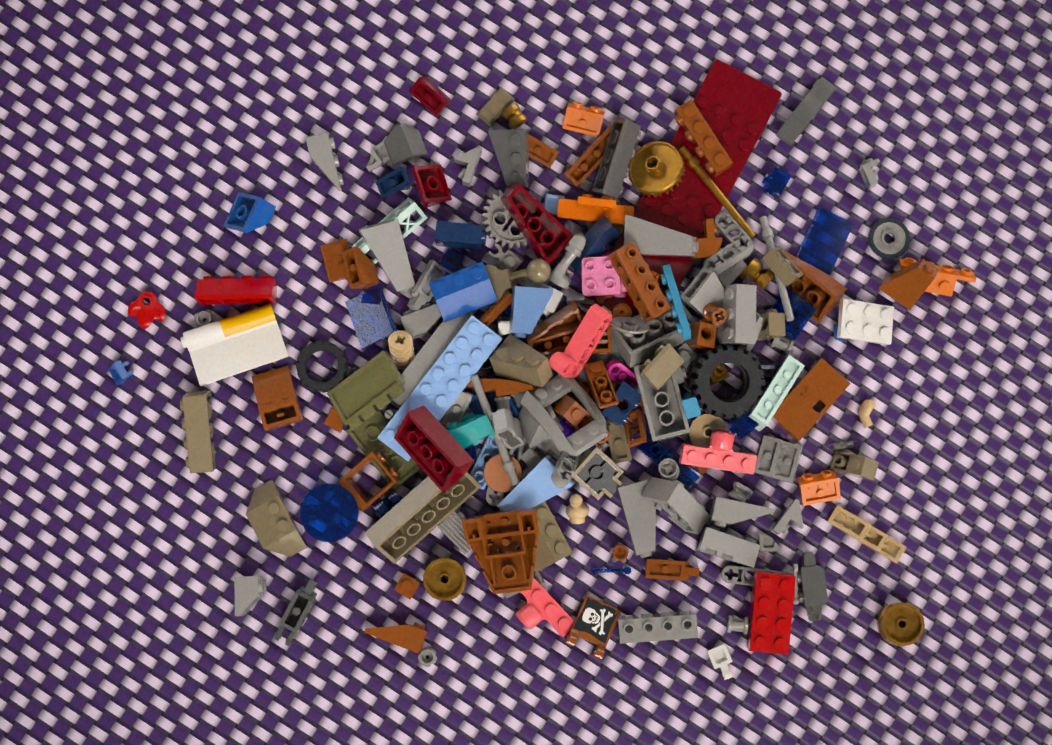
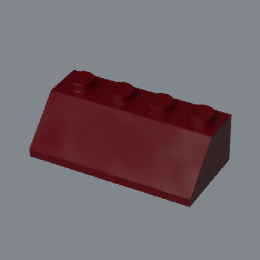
[394,405,474,493]

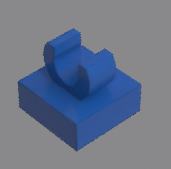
[108,360,134,386]

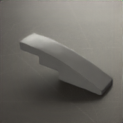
[776,77,837,147]

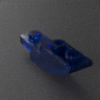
[632,430,700,491]

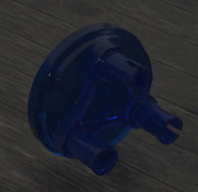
[300,484,359,542]

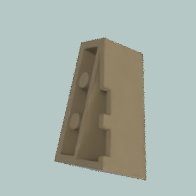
[490,334,553,388]

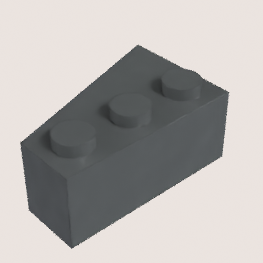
[488,129,529,188]

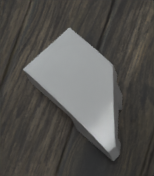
[368,140,390,172]

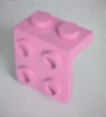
[582,256,627,298]

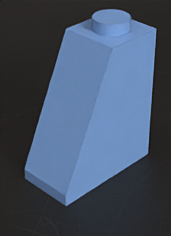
[510,286,553,338]

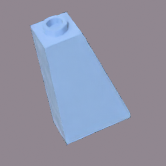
[497,455,576,512]

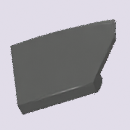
[384,124,428,165]

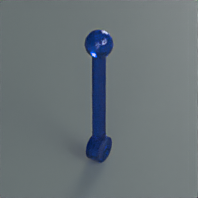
[591,567,631,575]

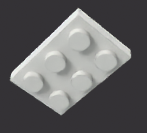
[837,299,894,345]

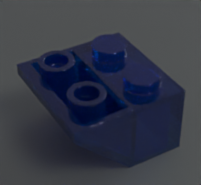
[772,286,818,341]

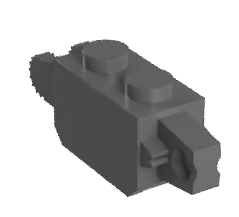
[797,551,828,621]
[274,579,318,647]

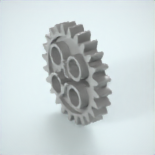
[481,187,536,249]

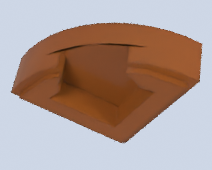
[324,407,343,433]

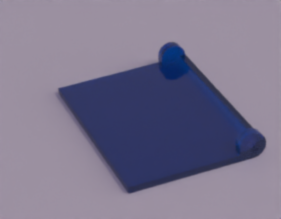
[796,207,854,274]
[345,287,397,349]

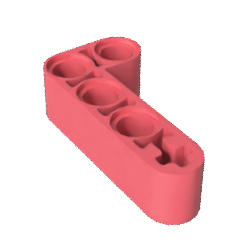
[548,304,612,378]

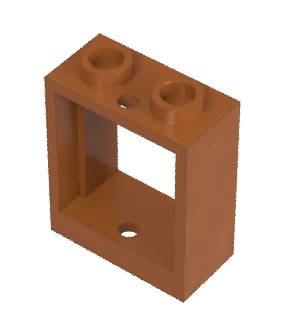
[338,450,401,511]

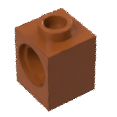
[688,319,717,350]

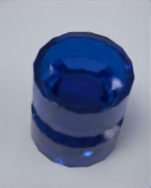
[372,488,402,518]

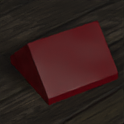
[412,164,452,209]

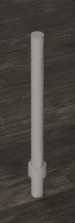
[759,216,794,321]
[470,375,519,486]

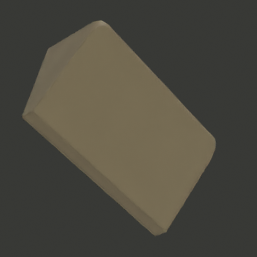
[763,246,803,286]

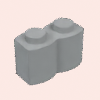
[492,408,524,449]

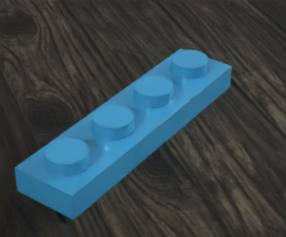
[660,264,691,341]

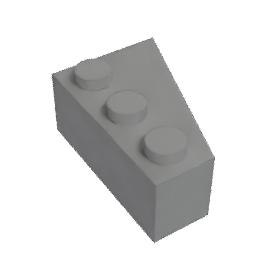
[715,284,757,345]
[641,477,710,535]

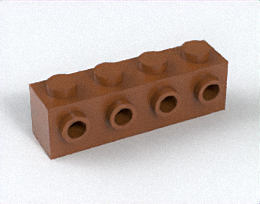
[674,99,733,177]
[607,241,671,322]

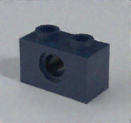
[599,381,642,426]

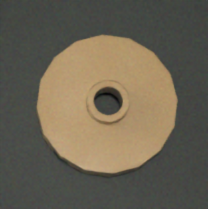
[689,414,727,447]

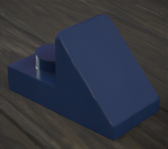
[375,165,411,199]

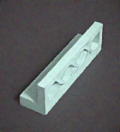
[351,197,427,264]
[749,355,805,431]

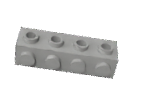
[618,611,698,644]

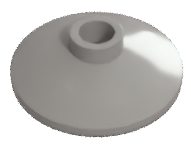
[610,316,649,337]

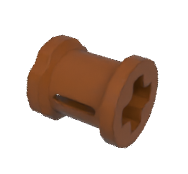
[703,303,727,325]

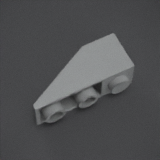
[306,132,344,191]
[400,303,442,340]

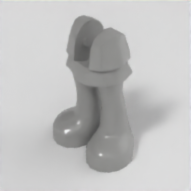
[548,234,586,289]

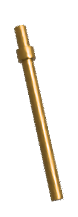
[679,146,756,238]

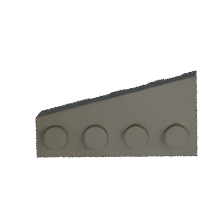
[180,390,216,473]

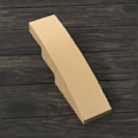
[827,505,907,564]

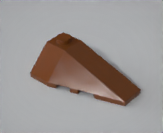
[783,250,847,324]

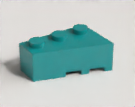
[445,412,495,449]

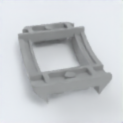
[520,374,607,456]

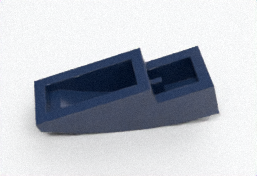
[570,216,619,275]

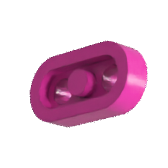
[605,359,637,388]

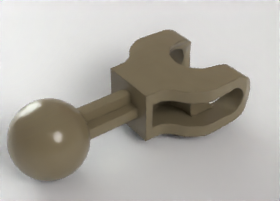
[485,259,551,306]

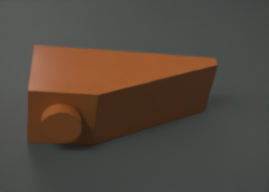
[364,622,428,654]

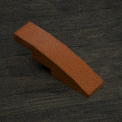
[464,379,539,397]

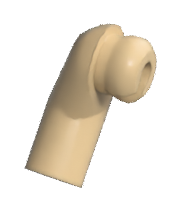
[858,399,876,428]

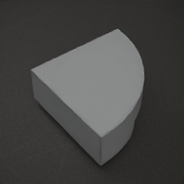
[758,533,779,553]

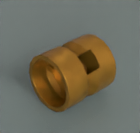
[739,258,775,293]

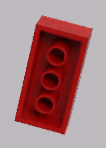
[747,571,796,655]

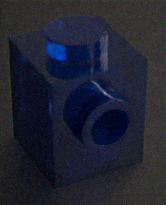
[762,166,792,199]
[728,412,757,440]

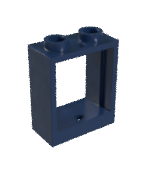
[434,220,487,251]

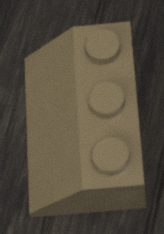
[531,502,573,573]

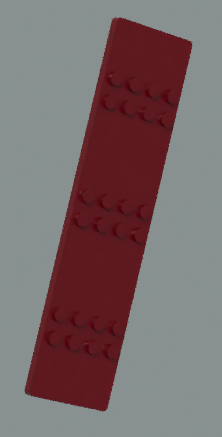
[580,60,782,332]

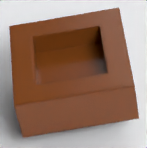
[394,573,421,600]

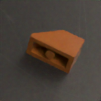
[342,247,379,289]

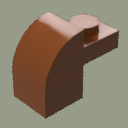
[690,219,722,260]

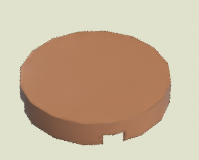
[483,454,522,493]

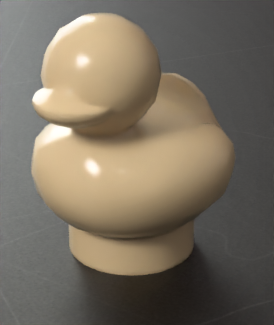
[566,494,589,524]

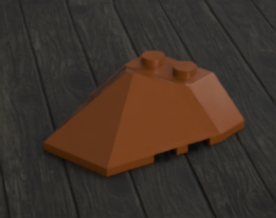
[462,509,539,594]

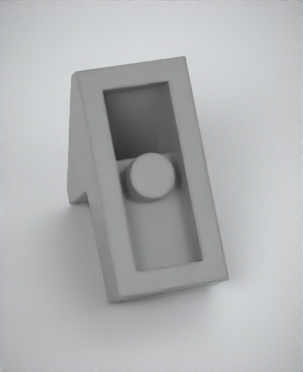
[454,147,482,187]
[771,499,804,535]

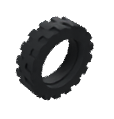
[296,341,348,393]

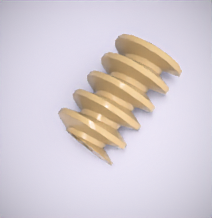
[388,330,415,370]

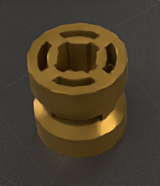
[502,103,528,129]

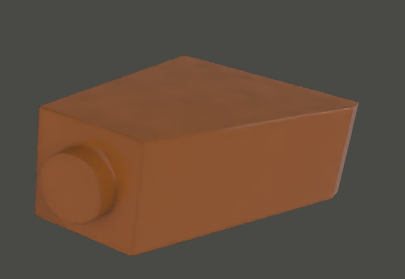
[878,259,939,310]

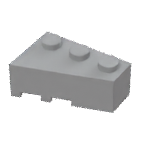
[697,525,761,568]

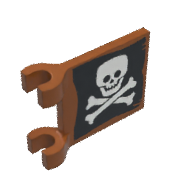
[564,595,621,659]

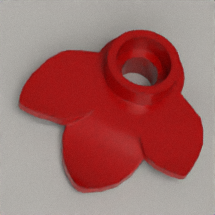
[128,291,166,329]

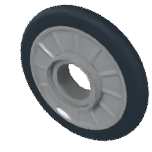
[868,218,910,259]

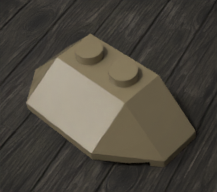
[246,480,308,557]

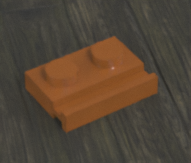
[320,239,350,283]

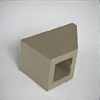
[830,451,879,481]

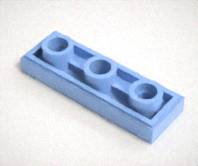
[471,436,500,490]

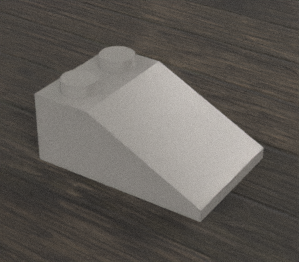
[709,497,774,528]

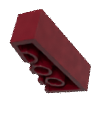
[500,184,573,264]

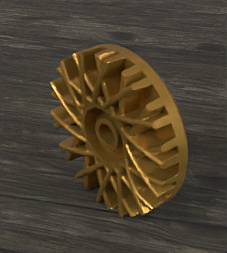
[628,141,685,197]

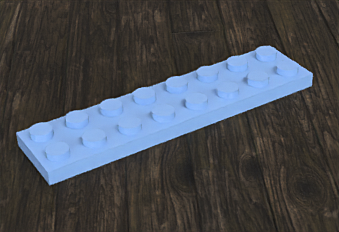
[377,315,503,461]

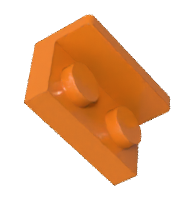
[562,101,605,137]
[797,470,841,506]

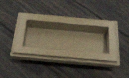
[476,87,515,127]

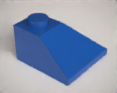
[223,192,276,233]

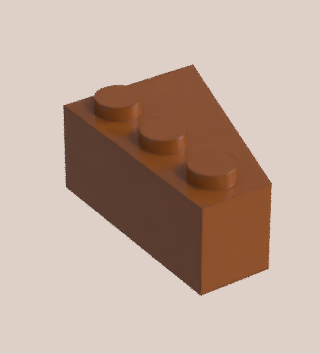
[526,301,582,356]

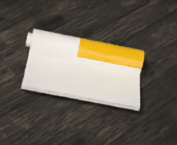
[180,303,289,386]

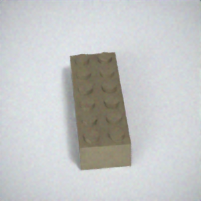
[365,471,481,564]

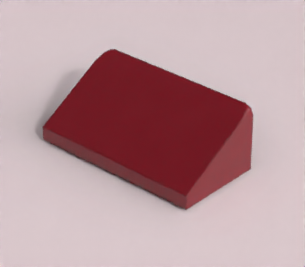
[409,76,451,116]

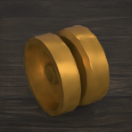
[423,558,466,601]
[877,603,925,646]

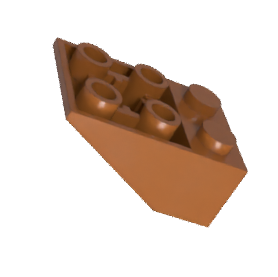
[251,366,304,431]

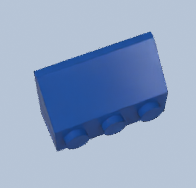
[429,261,498,323]

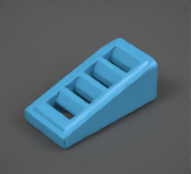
[681,392,701,419]

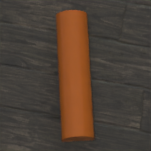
[563,121,614,187]

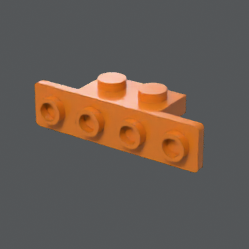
[557,194,634,225]
[899,258,976,297]

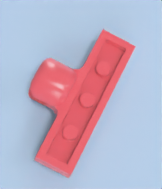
[679,429,757,474]
[516,577,574,637]

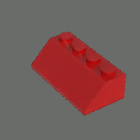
[195,275,277,305]

